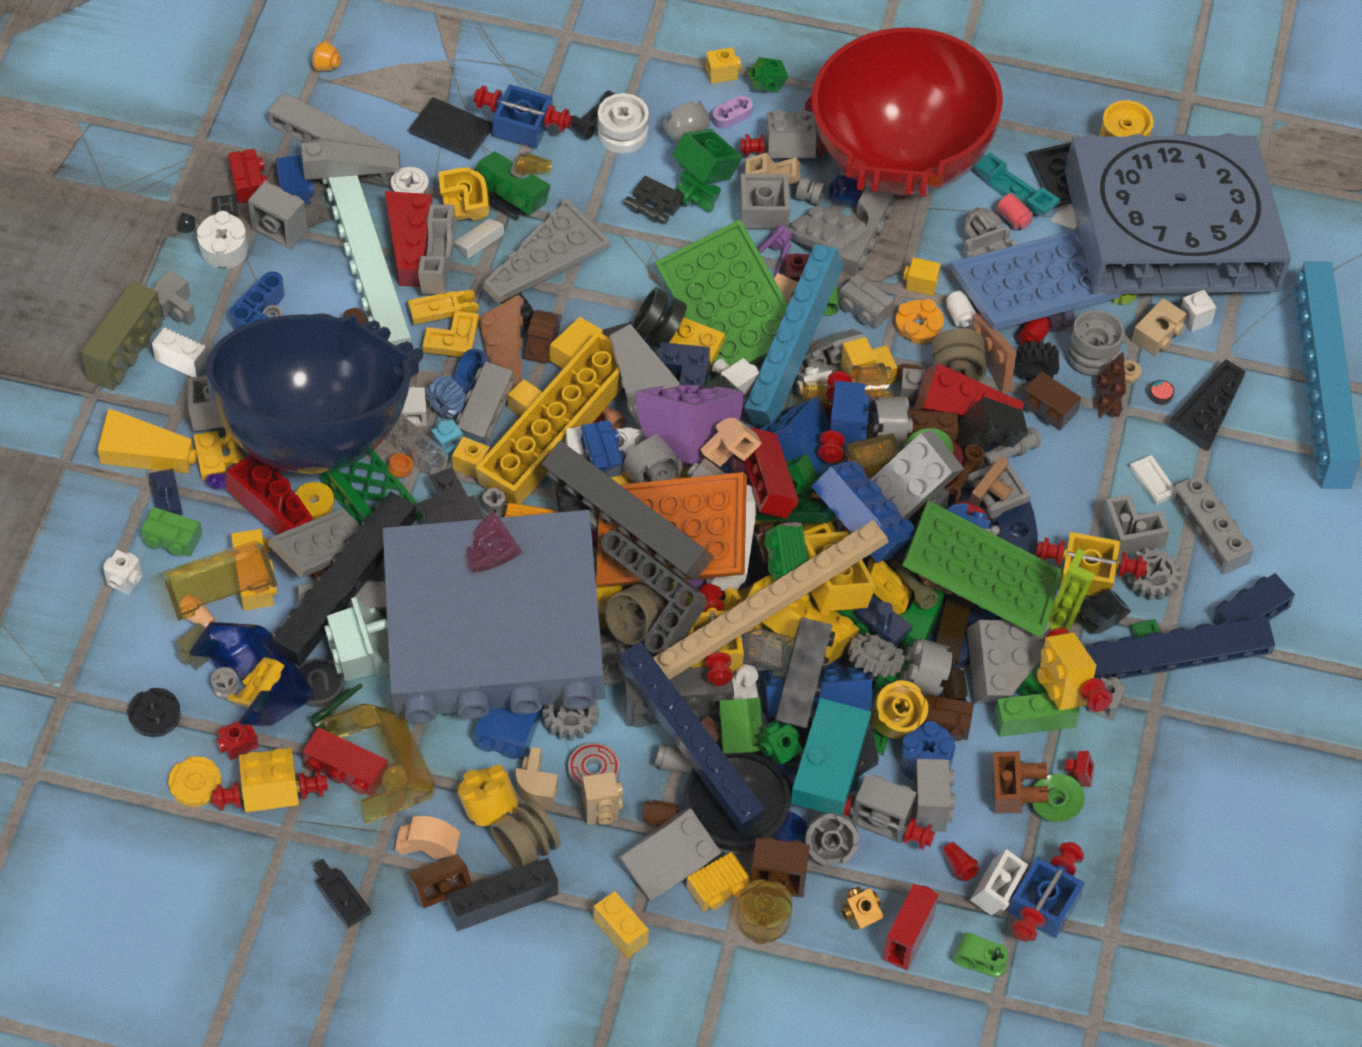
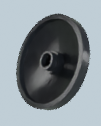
[684,752,791,851]

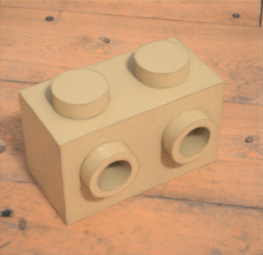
[582,772,623,825]

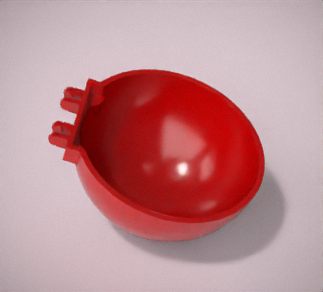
[812,27,1003,197]

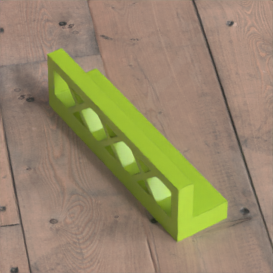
[1048,548,1095,631]

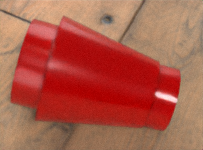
[943,842,979,881]

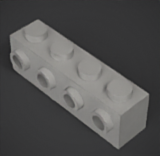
[1171,474,1253,575]

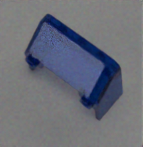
[189,622,314,726]

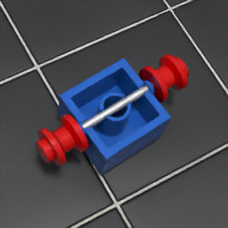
[473,84,572,148]
[818,371,870,463]
[1008,842,1085,942]

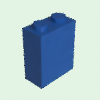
[474,705,544,760]

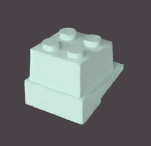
[324,597,390,681]

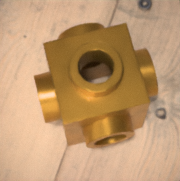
[839,886,884,930]

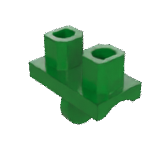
[676,170,721,213]

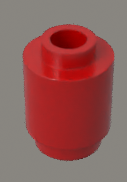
[1018,317,1050,346]

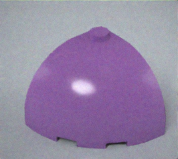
[636,385,743,466]

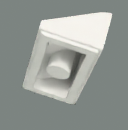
[454,219,504,259]

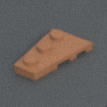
[970,313,1016,393]

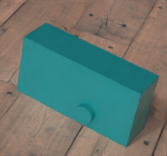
[791,698,871,815]

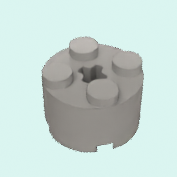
[866,397,913,447]
[623,434,683,483]
[899,638,952,697]

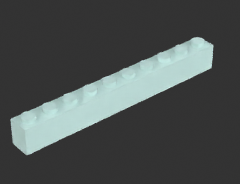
[321,175,411,345]

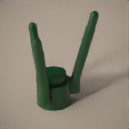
[309,683,365,734]

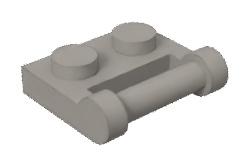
[967,463,1031,518]

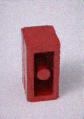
[228,148,268,203]

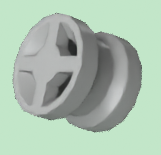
[211,667,239,700]

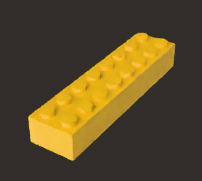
[475,331,623,504]

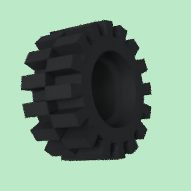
[1015,340,1059,381]

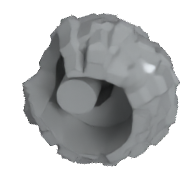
[963,207,1001,239]

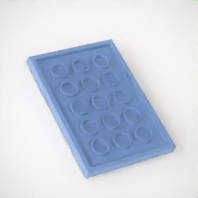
[950,230,1121,330]

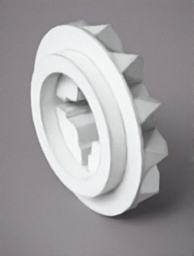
[391,167,429,194]

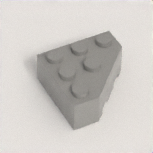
[967,620,1051,703]

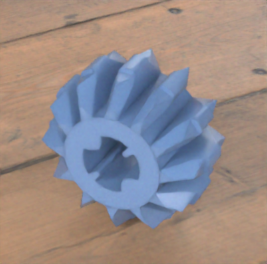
[425,375,467,418]

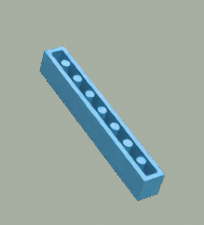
[744,244,844,425]

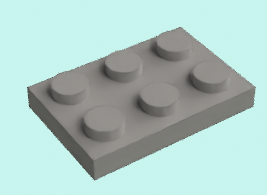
[787,205,867,251]

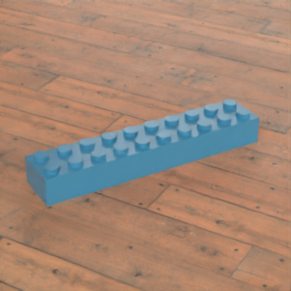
[1292,261,1361,489]

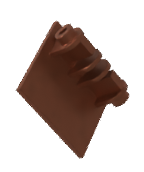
[1095,352,1126,418]

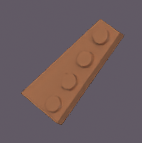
[479,295,524,389]

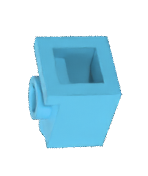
[429,419,463,461]

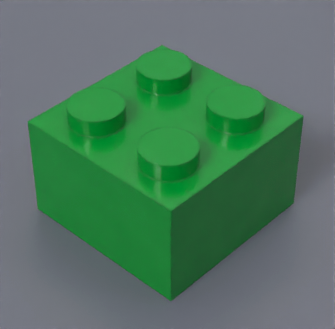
[672,129,743,184]

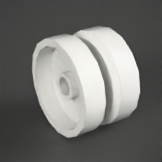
[597,93,649,154]

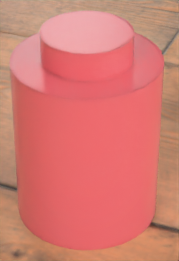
[996,193,1033,230]

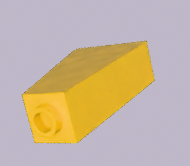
[98,409,197,474]

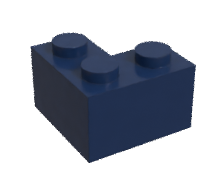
[659,342,710,389]

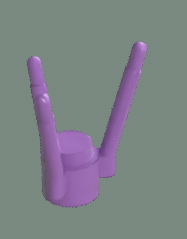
[757,225,792,276]

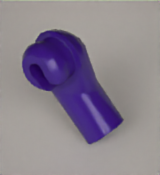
[206,463,236,490]

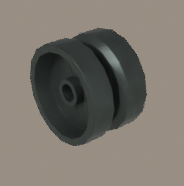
[632,287,687,349]

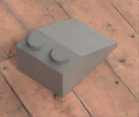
[619,808,721,901]

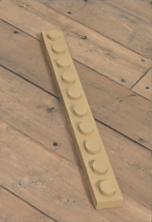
[654,520,889,680]

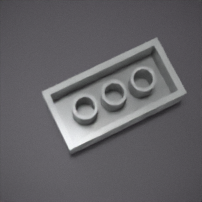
[870,430,964,520]

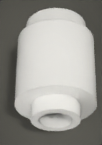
[946,291,977,328]

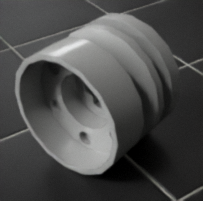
[1067,310,1124,375]

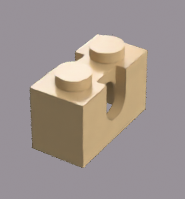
[1132,298,1187,357]

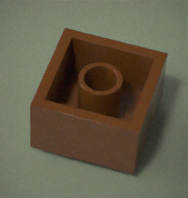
[750,837,810,898]

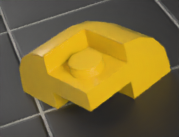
[439,167,490,222]

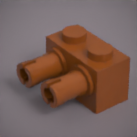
[993,751,1048,814]

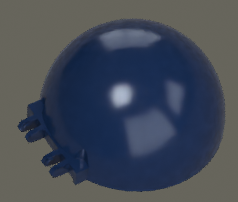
[206,314,424,474]

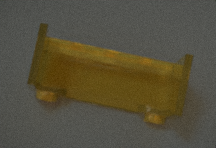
[159,541,278,621]
[323,703,435,824]

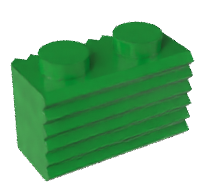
[764,525,808,582]

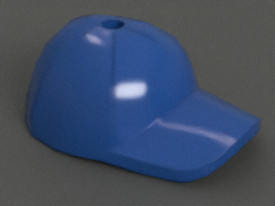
[453,348,491,395]

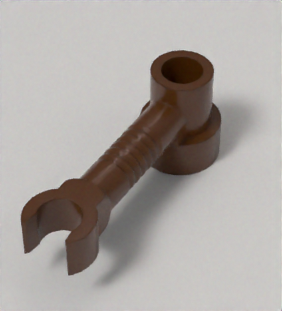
[945,444,985,505]

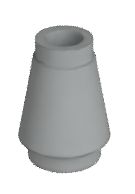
[654,744,692,773]

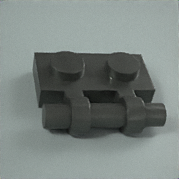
[624,176,684,224]

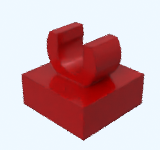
[1064,751,1094,787]

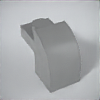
[154,269,195,326]

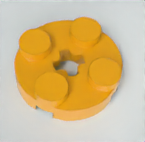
[895,299,944,344]

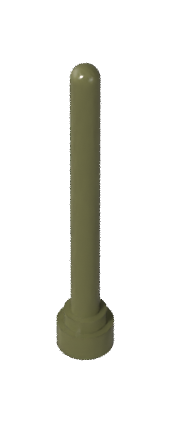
[886,557,938,609]

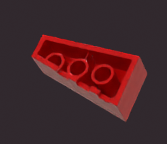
[385,191,433,287]
[913,363,1024,421]
[226,455,313,535]

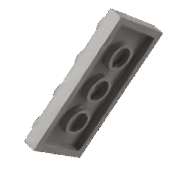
[268,508,361,578]

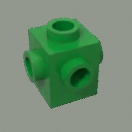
[748,57,789,93]
[758,721,803,765]

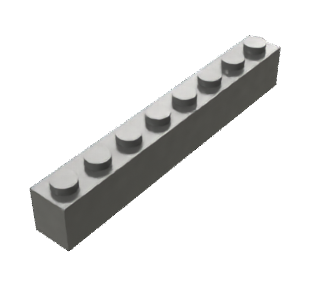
[542,440,714,581]

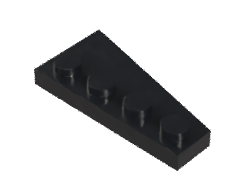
[1169,359,1246,451]

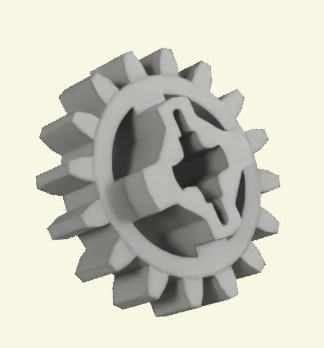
[1126,548,1182,600]
[847,633,905,678]
[542,700,599,741]

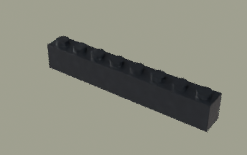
[272,491,417,667]

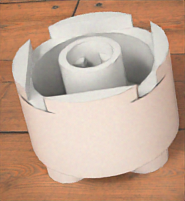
[197,211,248,269]

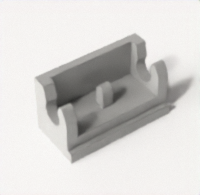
[963,225,1016,258]

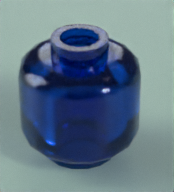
[829,175,865,207]

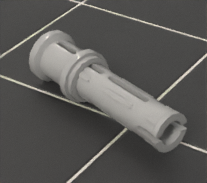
[980,427,1042,468]

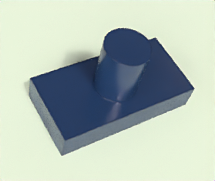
[148,469,183,515]
[855,596,912,647]

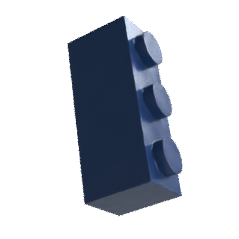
[1213,573,1295,625]

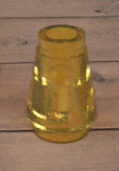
[517,152,552,175]

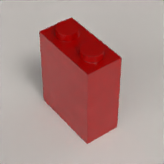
[883,883,939,971]

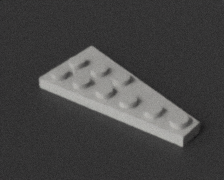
[483,197,611,303]

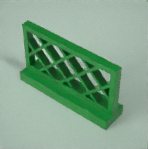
[318,450,418,525]

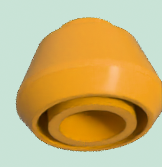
[312,41,341,71]

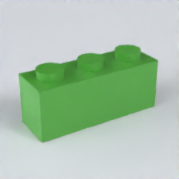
[994,693,1080,737]

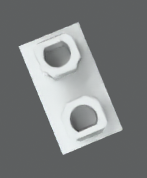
[731,664,759,699]

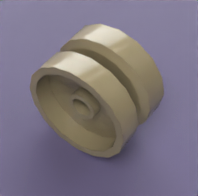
[932,328,987,382]

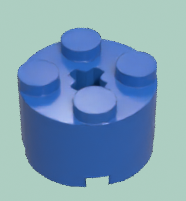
[900,721,955,781]

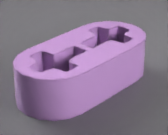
[713,96,753,129]

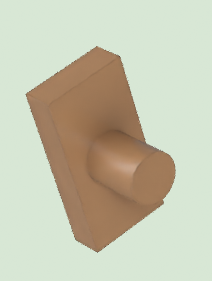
[969,456,1013,507]

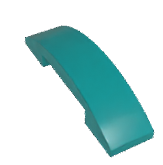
[974,152,1060,215]

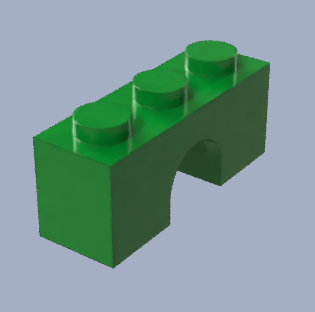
[476,151,550,215]

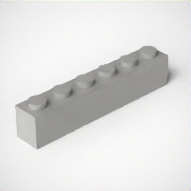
[268,93,401,185]

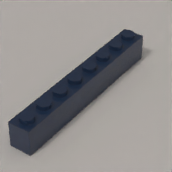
[1084,615,1275,679]
[618,641,765,833]

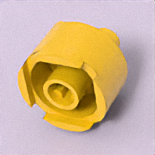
[871,680,928,739]
[457,765,519,826]

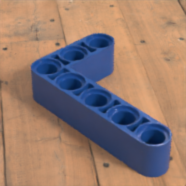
[230,271,285,330]

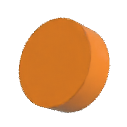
[388,453,414,477]

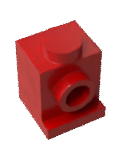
[215,715,259,761]

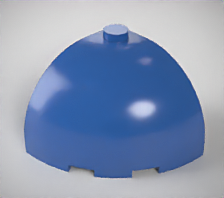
[760,396,831,478]

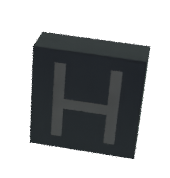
[212,194,239,218]

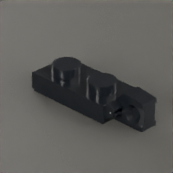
[314,859,371,928]

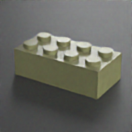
[81,281,163,391]

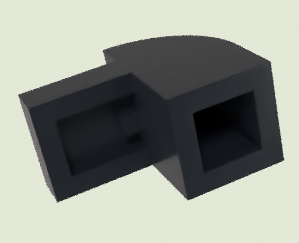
[1078,588,1131,634]

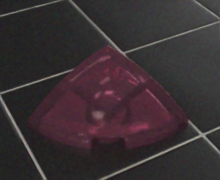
[467,511,523,573]

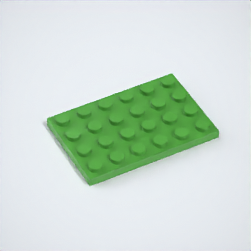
[655,219,788,377]
[902,500,1063,637]

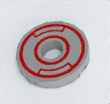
[568,742,620,790]

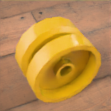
[1099,100,1154,137]

